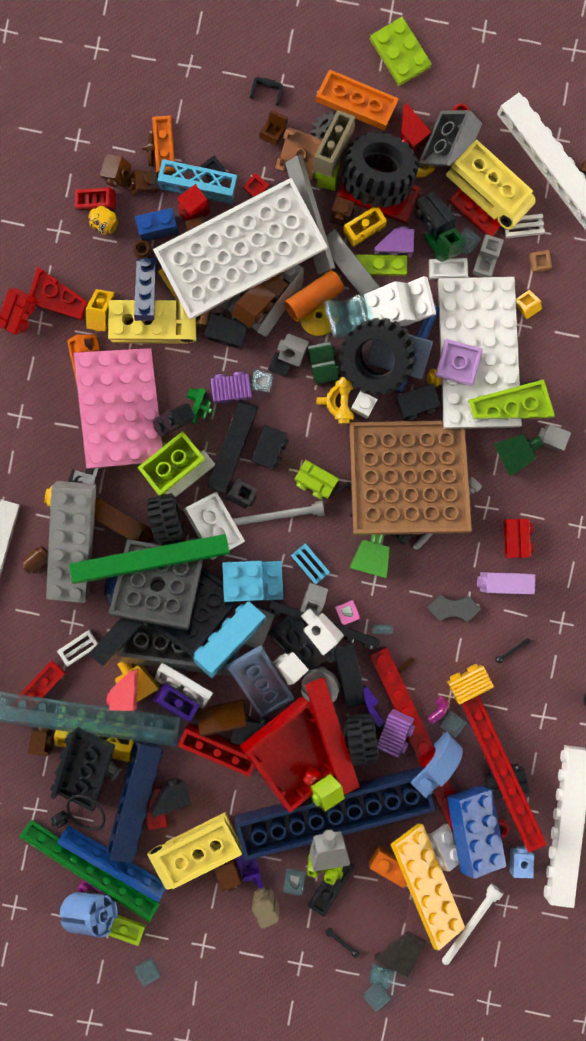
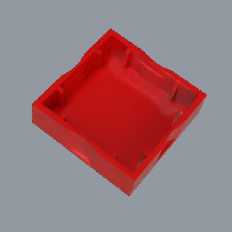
[240,697,334,813]

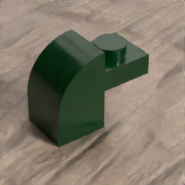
[424,228,466,262]

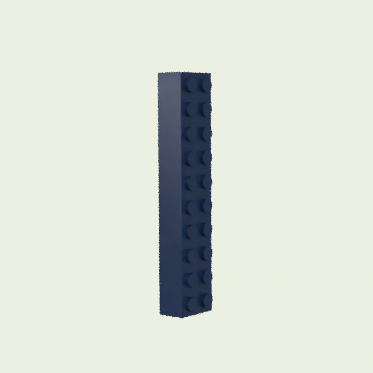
[235,766,435,861]

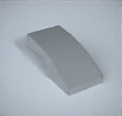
[472,234,504,277]

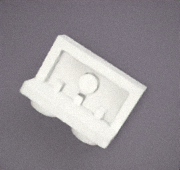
[427,824,459,871]

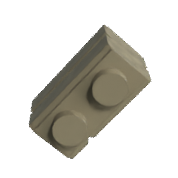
[252,887,279,929]

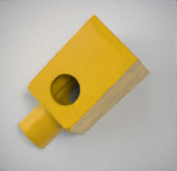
[115,662,160,702]

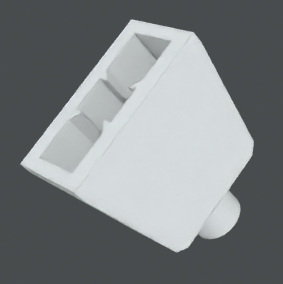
[301,609,344,655]

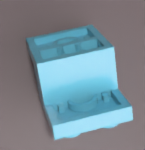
[222,561,283,602]

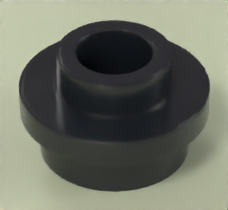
[51,810,70,828]

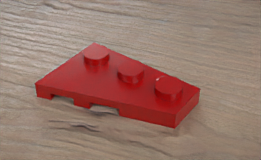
[29,267,88,321]

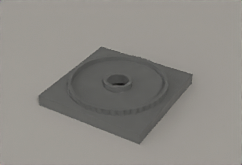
[109,539,204,630]

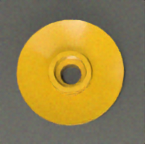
[300,301,338,336]

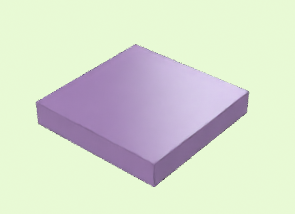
[435,339,483,387]

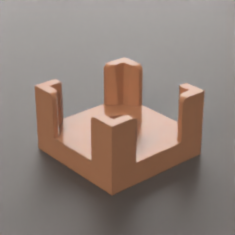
[275,128,323,181]

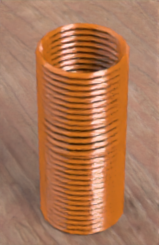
[284,270,344,322]

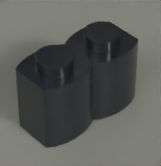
[153,403,195,436]

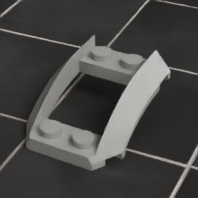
[220,264,304,337]

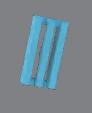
[291,543,330,585]

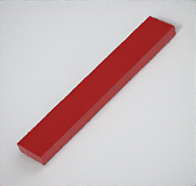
[305,678,360,795]

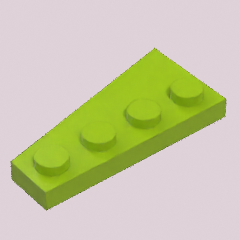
[468,379,555,420]

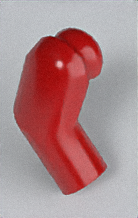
[303,766,321,786]

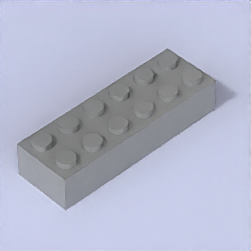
[46,481,96,603]

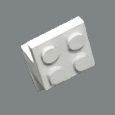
[364,276,436,327]

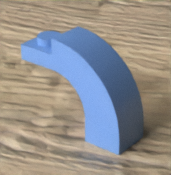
[411,732,463,798]

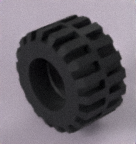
[147,493,184,545]
[345,713,379,766]

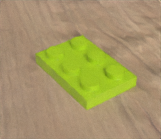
[370,17,432,86]

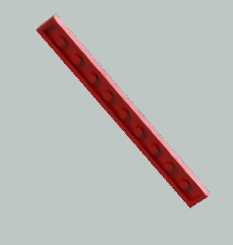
[369,647,455,831]

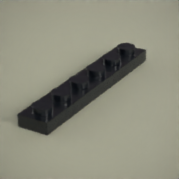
[269,600,381,650]

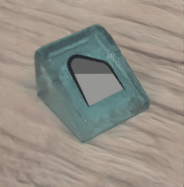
[250,369,273,393]
[283,869,305,896]

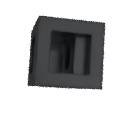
[225,478,257,509]

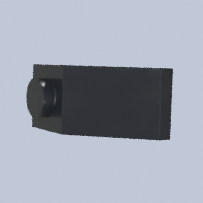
[150,778,191,817]

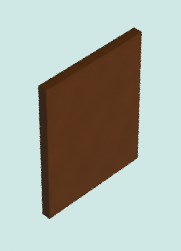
[198,699,246,737]

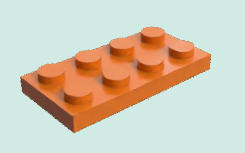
[315,69,399,131]

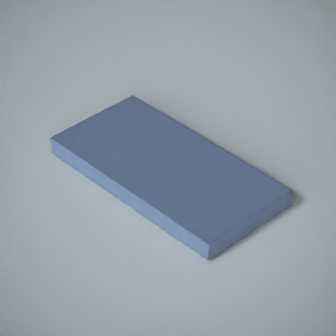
[227,645,295,718]

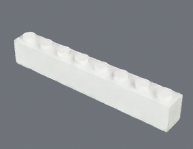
[497,93,586,230]
[544,745,586,908]

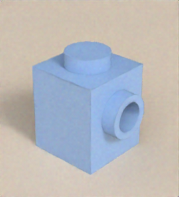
[509,846,534,878]

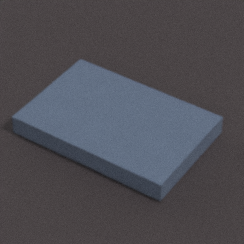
[367,334,433,379]

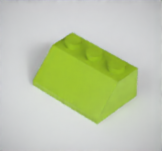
[137,431,206,496]

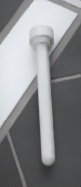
[442,883,504,965]

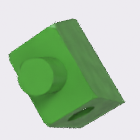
[350,535,389,578]

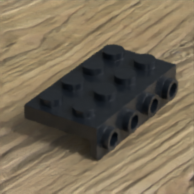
[50,727,116,812]

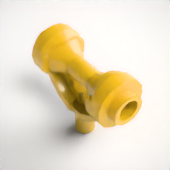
[317,377,354,424]

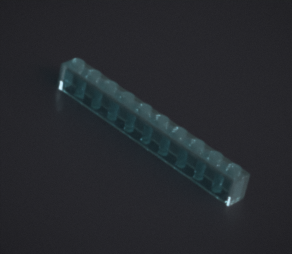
[0,692,181,747]

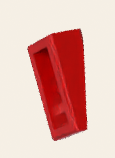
[75,187,116,210]

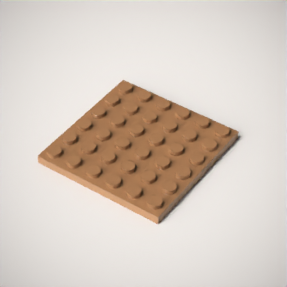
[349,421,472,535]

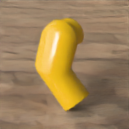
[416,166,435,177]

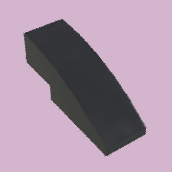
[334,643,365,708]

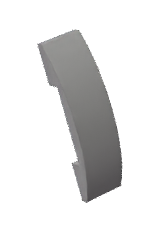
[326,229,381,299]

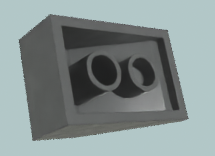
[419,110,482,166]

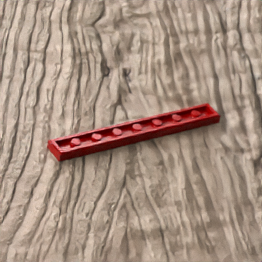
[461,695,547,853]

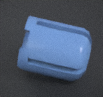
[60,892,117,938]

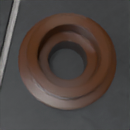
[133,240,152,258]

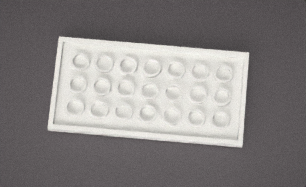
[153,178,327,320]
[438,277,522,429]

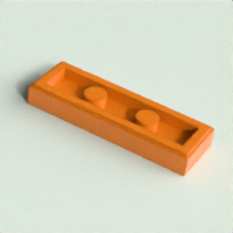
[152,115,176,175]

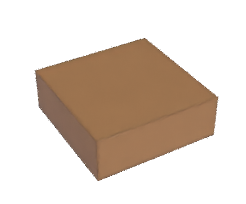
[529,250,552,273]

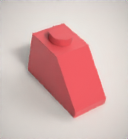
[107,669,138,711]

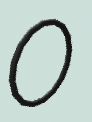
[66,794,106,831]

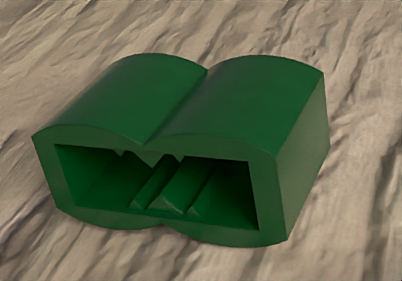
[307,342,341,386]

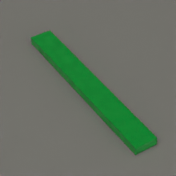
[69,534,230,584]
[19,820,160,923]

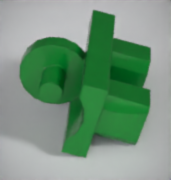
[186,388,214,424]

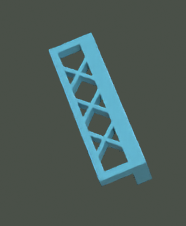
[157,159,237,205]

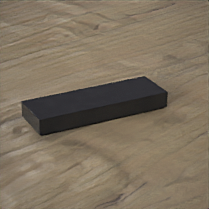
[308,863,355,917]

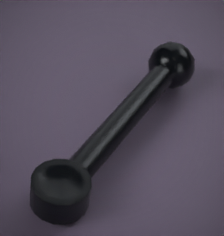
[496,638,530,664]
[326,928,359,958]

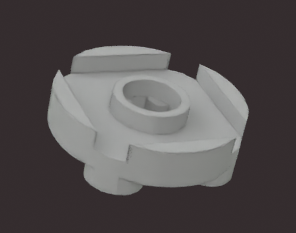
[301,667,341,704]

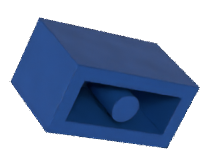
[135,208,179,241]

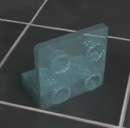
[325,294,370,339]

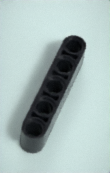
[208,400,258,494]

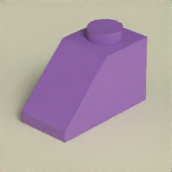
[374,226,414,258]

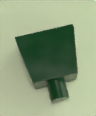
[494,434,544,476]

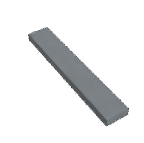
[285,155,335,275]

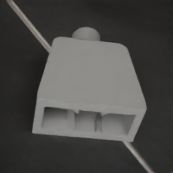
[310,830,350,872]

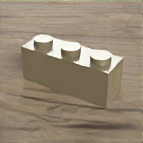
[314,110,356,178]

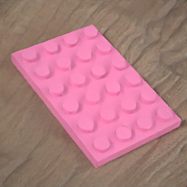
[73,348,163,469]

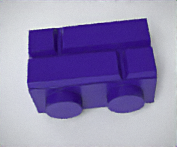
[152,684,200,722]

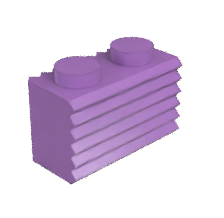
[211,372,252,404]
[378,709,415,758]

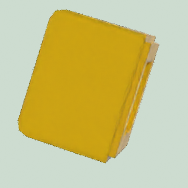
[516,290,542,319]

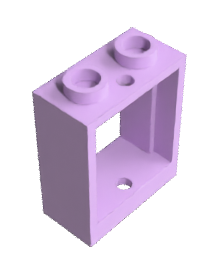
[477,572,535,594]

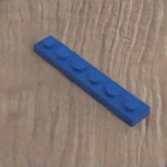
[57,826,165,902]

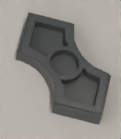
[426,594,481,622]

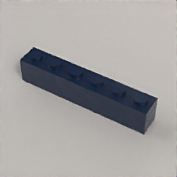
[106,740,163,863]

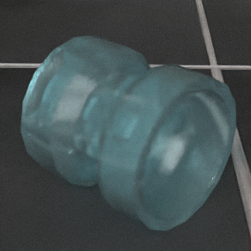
[368,963,394,990]

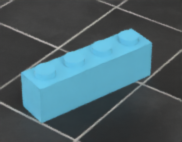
[194,601,266,678]

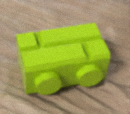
[294,460,339,500]

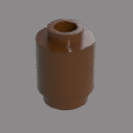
[22,546,48,574]

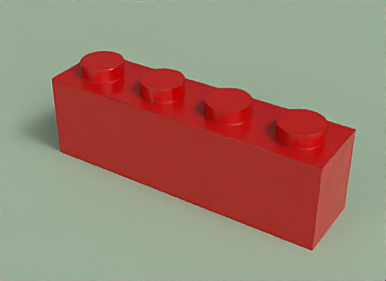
[178,722,254,777]

